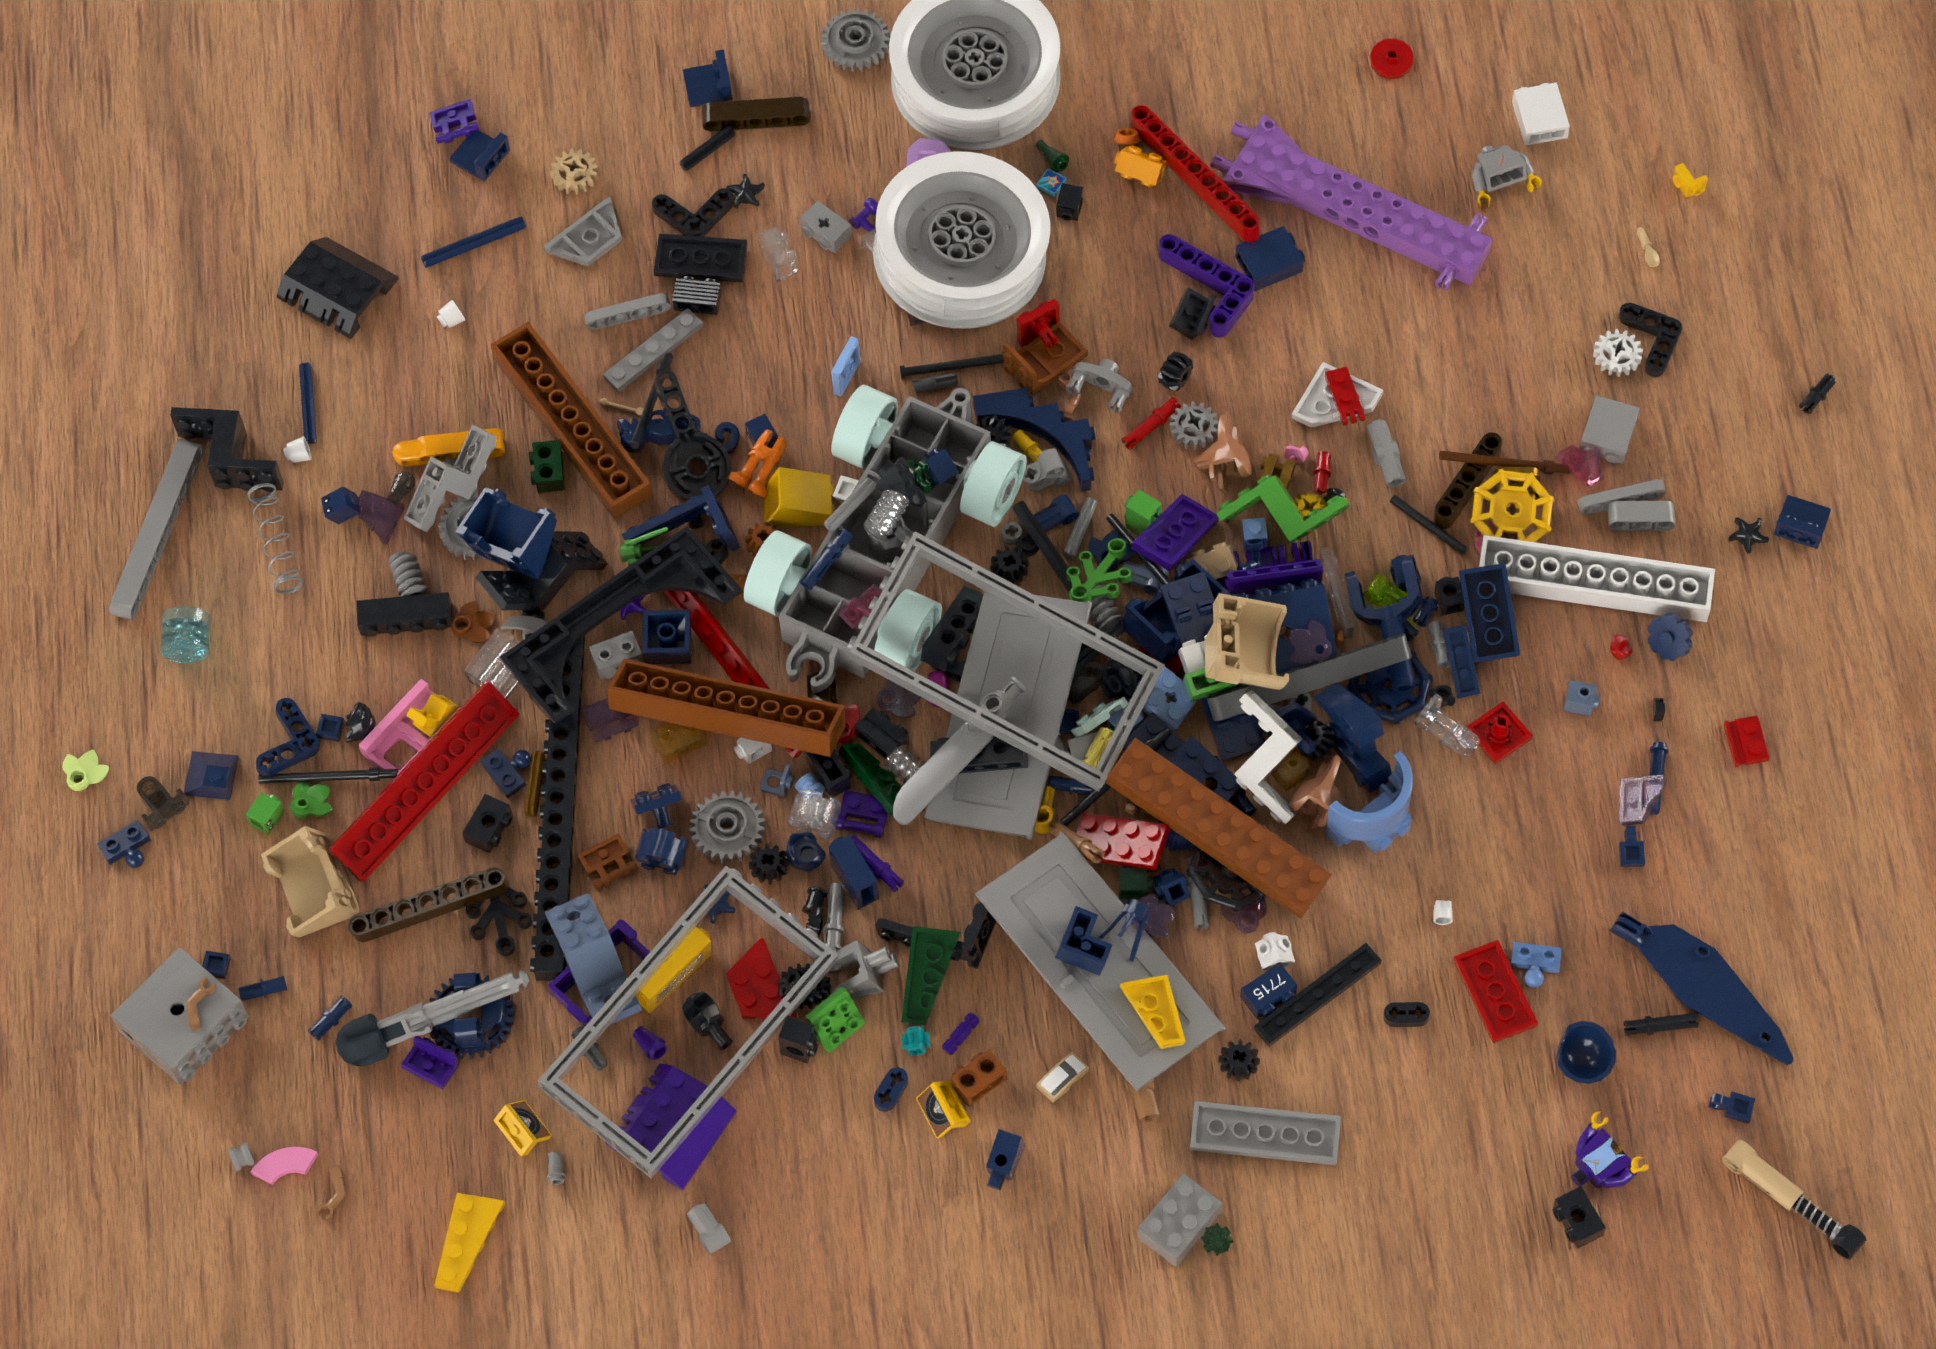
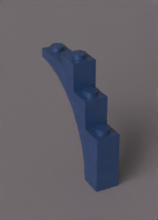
[973,388,1096,491]

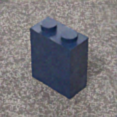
[1235,226,1305,291]
[828,835,879,910]

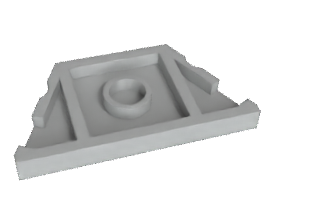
[543,196,622,267]

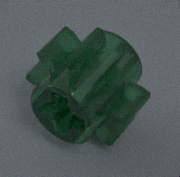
[1201,1223,1234,1256]

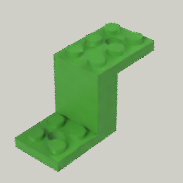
[1216,474,1352,543]

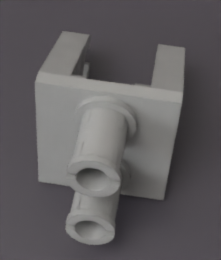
[828,940,900,1000]

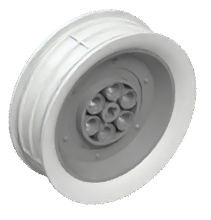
[889,0,1060,150]
[873,151,1050,329]

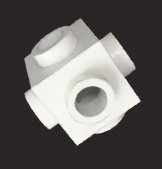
[1255,932,1295,970]

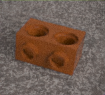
[951,1049,1007,1107]

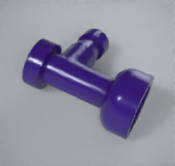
[849,197,878,236]

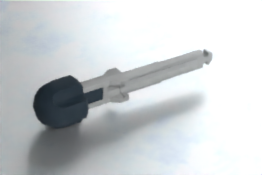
[336,971,530,1066]

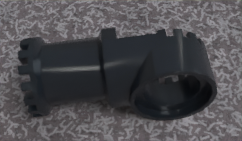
[802,886,828,936]

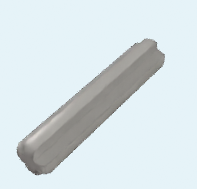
[824,478,876,532]
[1063,497,1097,559]

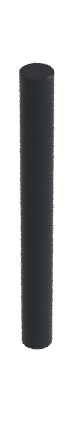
[1390,495,1468,555]

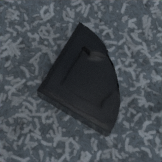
[1653,698,1665,721]

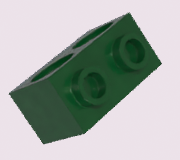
[529,440,565,493]

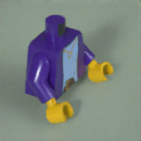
[1571,1111,1649,1189]

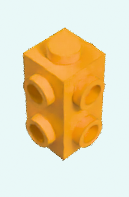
[1114,146,1168,187]

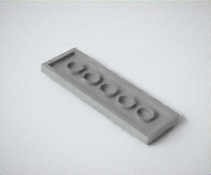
[1190,1101,1341,1165]

